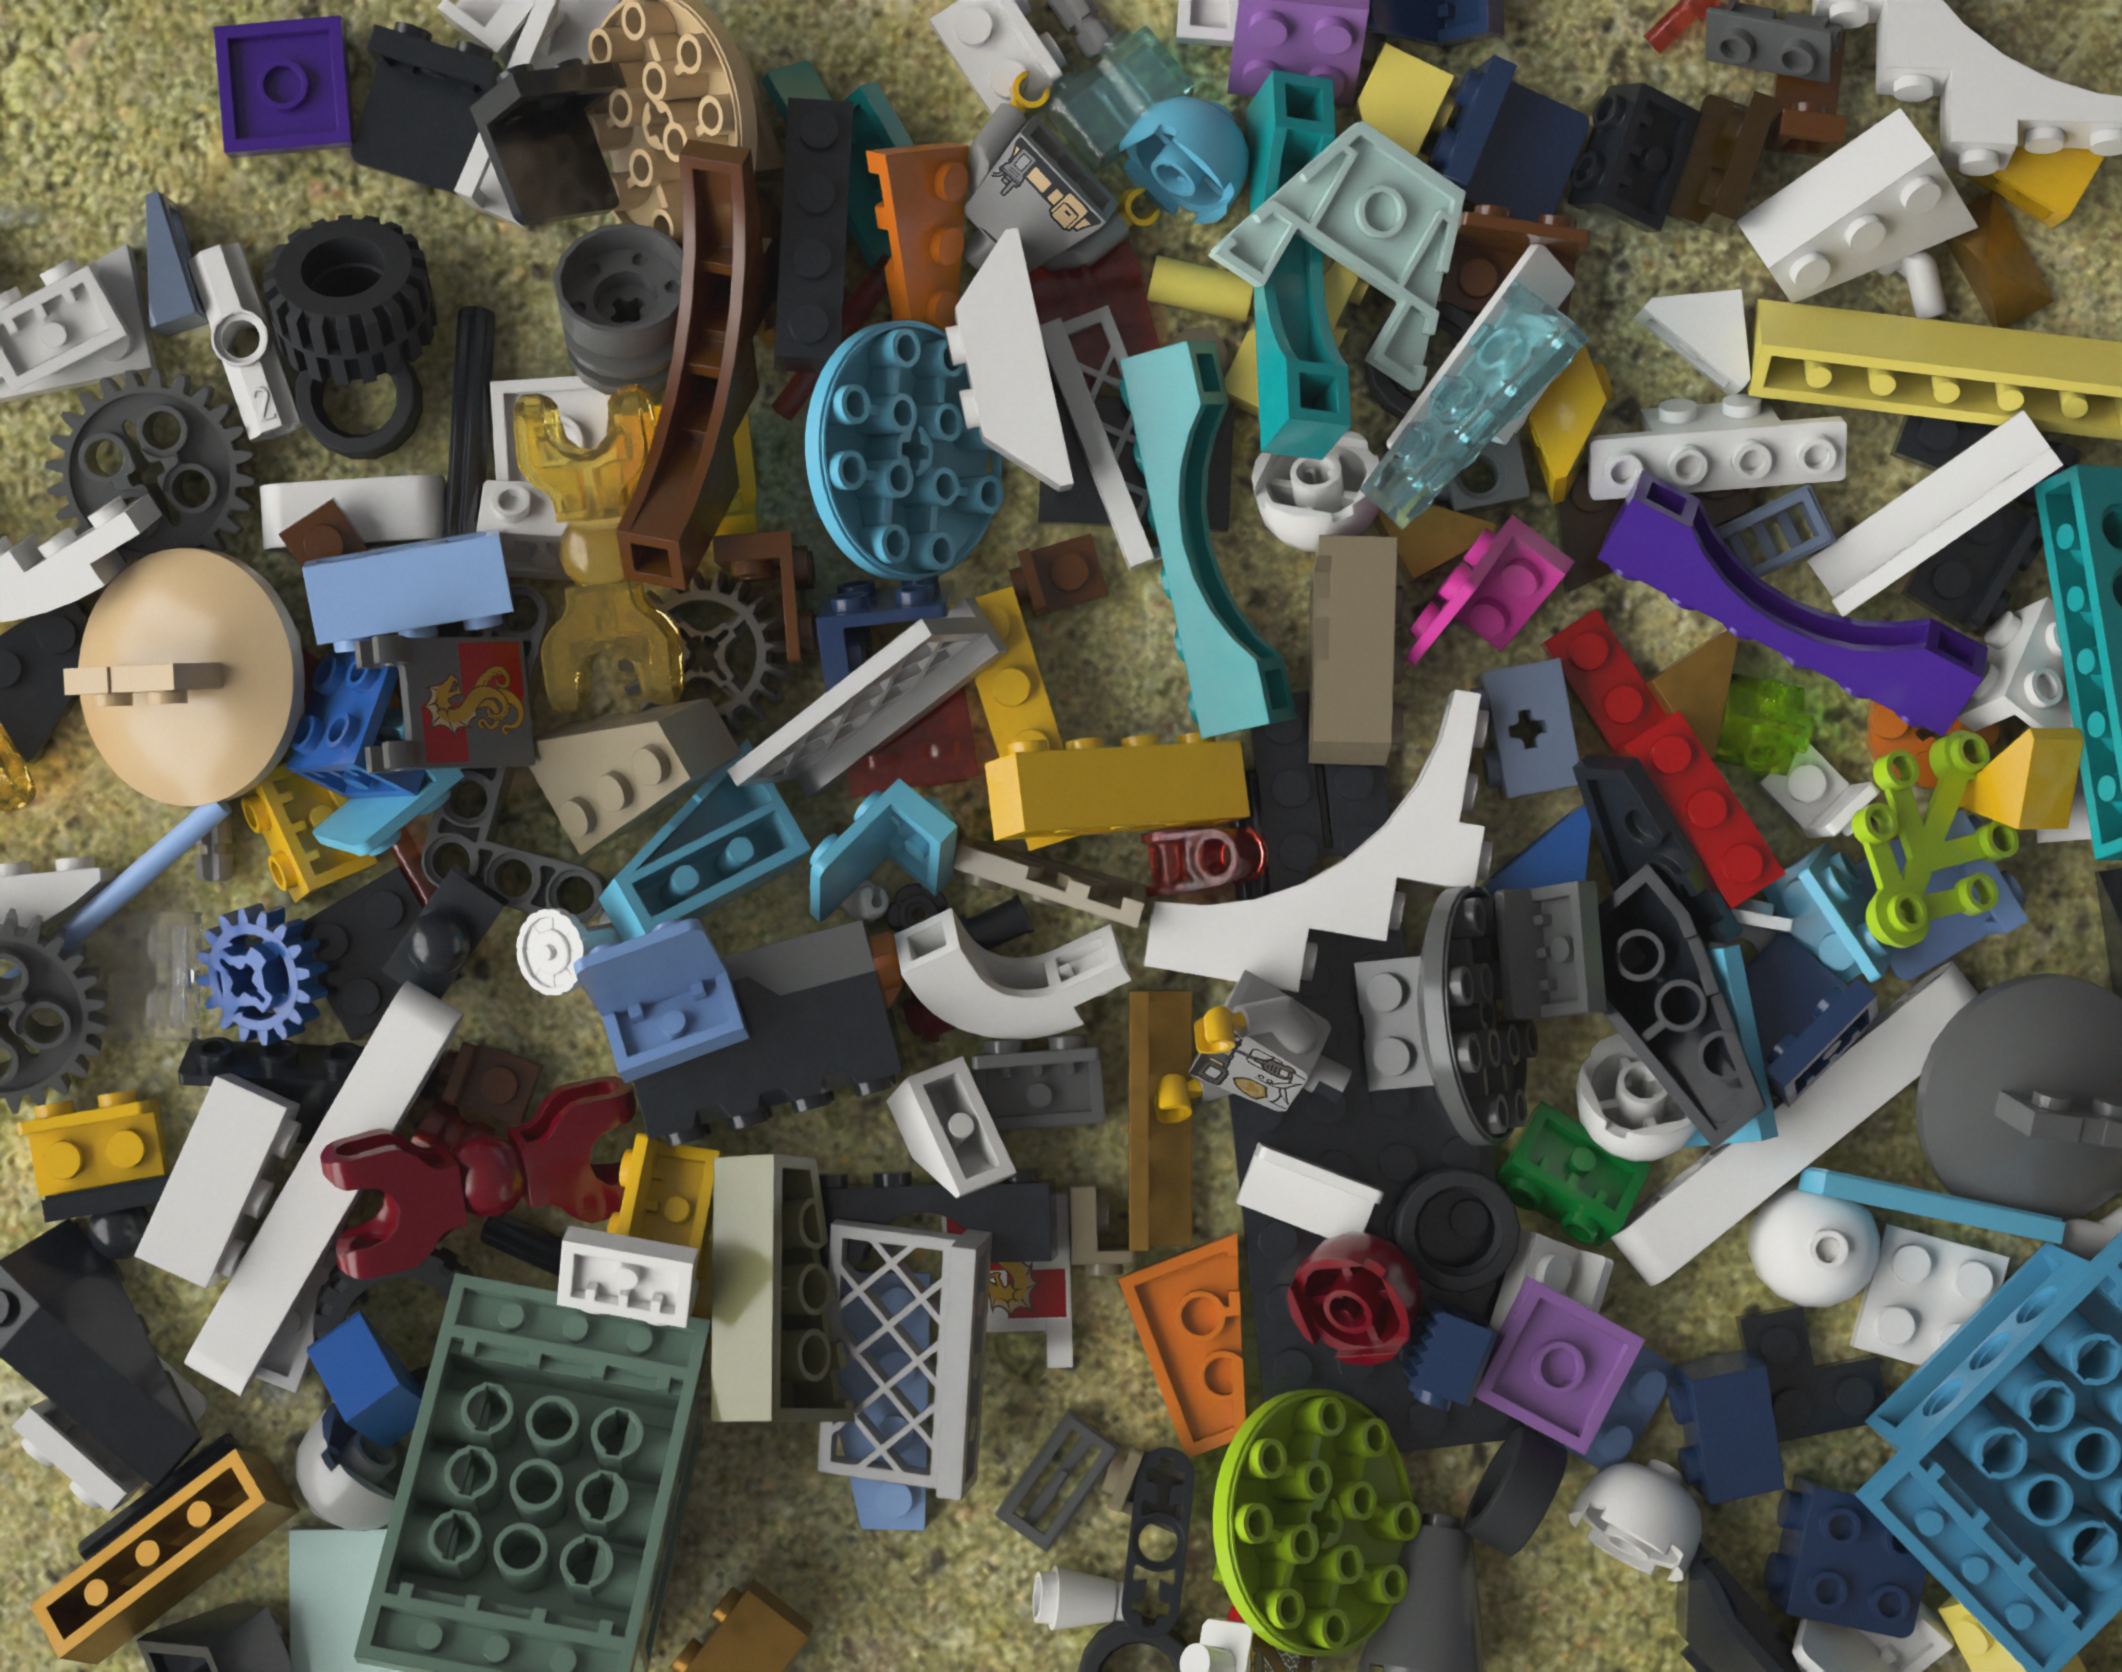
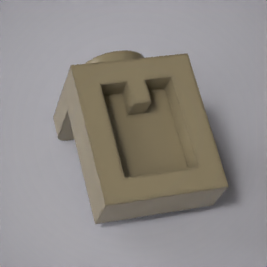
[1068,1182,1137,1276]

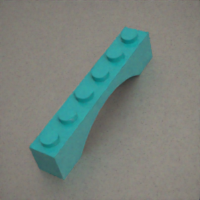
[1246,70,1351,460]
[1120,341,1297,739]

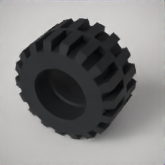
[263,215,437,385]

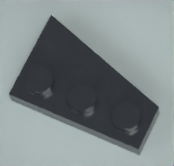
[1572,755,1743,944]

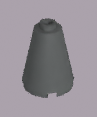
[1358,1513,1487,1672]

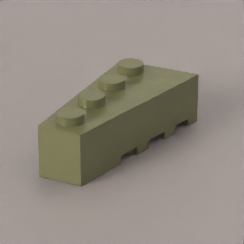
[710,1154,855,1423]

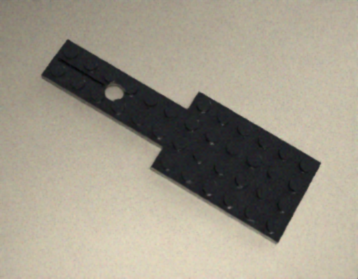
[1228,691,1524,1452]

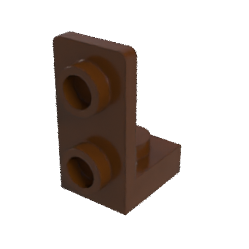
[1766,31,1848,158]

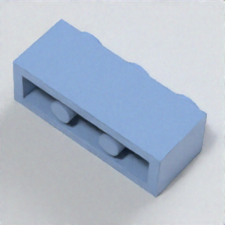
[302,528,514,653]

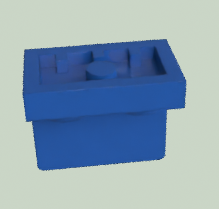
[286,650,425,799]

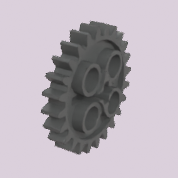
[45,369,260,566]
[0,908,109,1114]

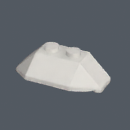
[945,227,1074,492]

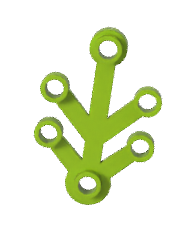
[1852,730,2019,948]

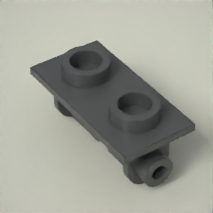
[1705,0,1843,83]

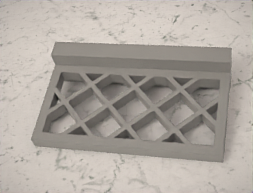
[727,598,1009,798]
[818,1219,993,1501]

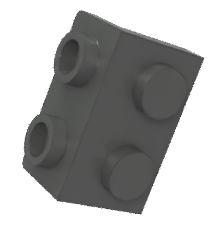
[1494,881,1607,1020]
[972,1034,1106,1131]

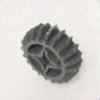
[618,570,791,736]

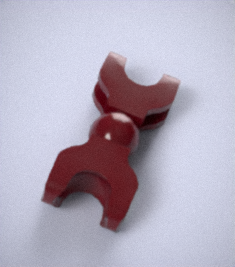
[320,1076,636,1279]

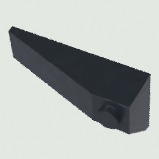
[0,1218,202,1488]
[136,1603,293,1672]

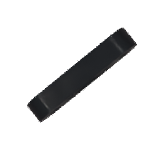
[1121,1446,1195,1638]

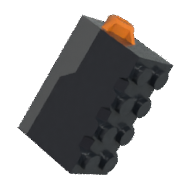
[633,920,908,1147]

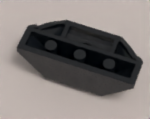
[1675,1542,1801,1672]

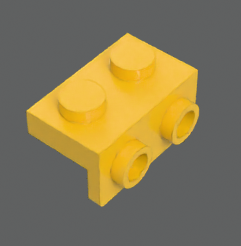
[607,1133,725,1282]

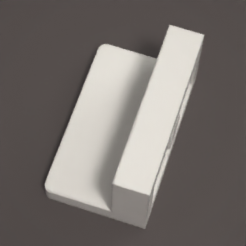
[1236,1141,1384,1239]

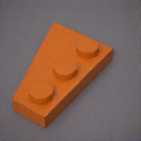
[866,142,969,333]
[1117,1231,1246,1459]

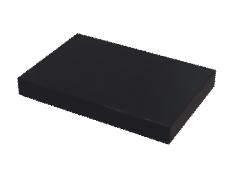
[1038,395,1234,532]

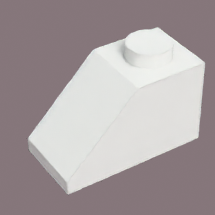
[887,1056,1017,1199]

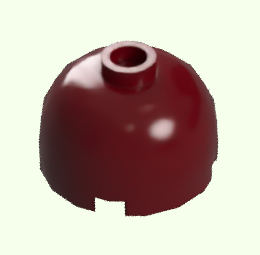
[1287,1232,1423,1366]

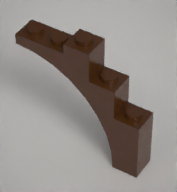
[616,139,778,590]

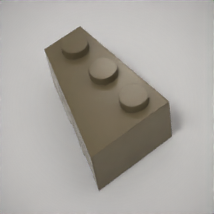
[528,698,742,856]

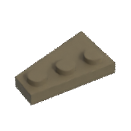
[953,835,1147,929]

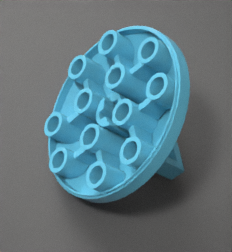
[805,320,1003,581]

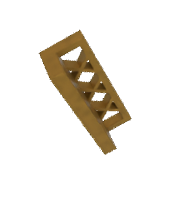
[1128,990,1193,1251]

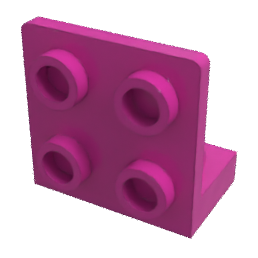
[1403,515,1575,667]

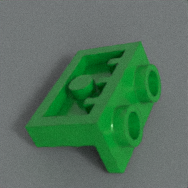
[1495,1101,1652,1246]

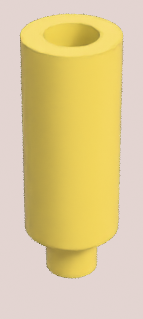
[1147,255,1255,323]

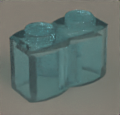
[1047,25,1195,174]

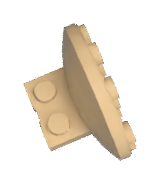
[586,0,784,251]
[63,548,305,807]

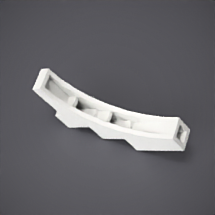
[1812,0,2122,176]
[1143,690,1493,992]

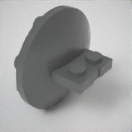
[1354,885,1538,1146]
[1915,973,2122,1222]

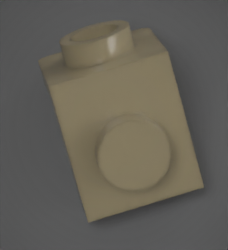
[1101,1445,1203,1534]

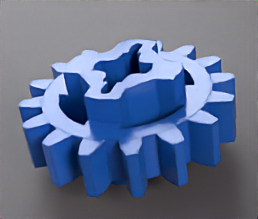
[196,903,328,1045]

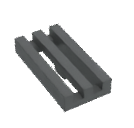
[995,1408,1121,1552]

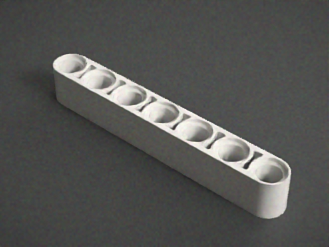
[1611,961,1979,1287]
[184,980,464,1396]

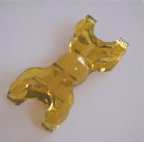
[513,384,684,713]

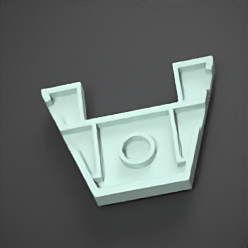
[1208,121,1466,391]

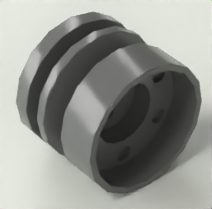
[554,223,683,398]

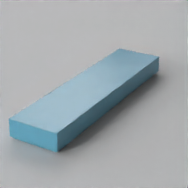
[1798,1166,2066,1244]

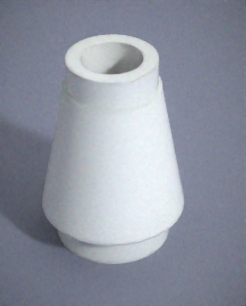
[1033,1565,1124,1631]

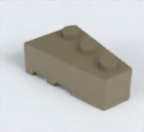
[1309,535,1403,766]

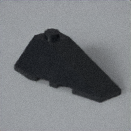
[1598,864,1767,1149]

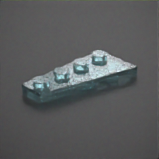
[1360,279,1590,530]

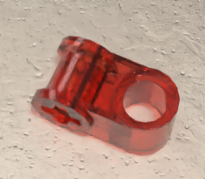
[1140,826,1268,897]

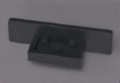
[178,1037,444,1144]

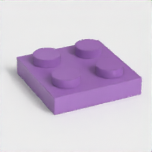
[1227,0,1370,106]
[1474,1276,1645,1456]

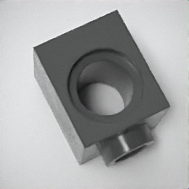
[1430,433,1531,515]

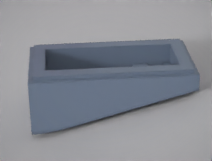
[146,191,209,336]
[1715,483,1838,578]

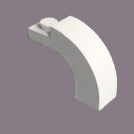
[894,908,1131,1039]

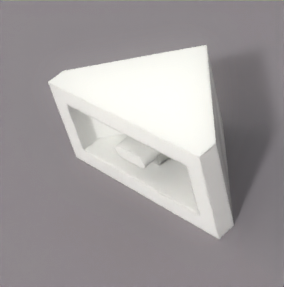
[1634,289,1751,395]

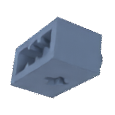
[1470,658,1579,800]

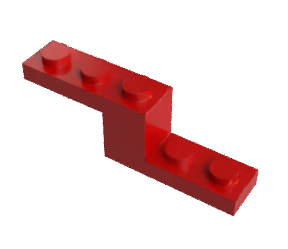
[1540,608,1786,909]

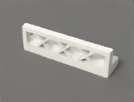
[454,0,623,231]
[1040,305,1162,572]
[1807,410,2063,617]

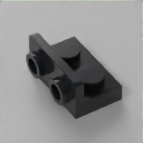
[1568,82,1702,233]
[1900,504,2043,633]

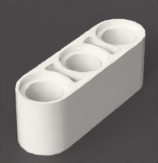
[260,475,446,553]

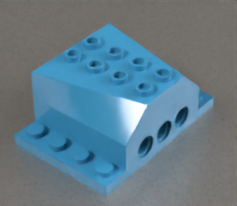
[1854,1231,2122,1672]

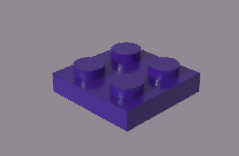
[214,16,355,158]

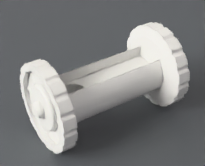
[516,908,623,996]

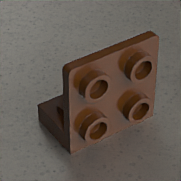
[1440,205,1592,326]
[712,530,820,668]

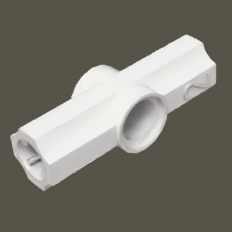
[188,242,304,443]

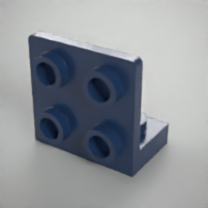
[816,575,956,693]
[1745,932,1879,1108]

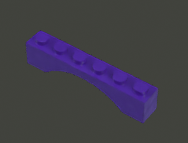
[1597,470,1988,737]

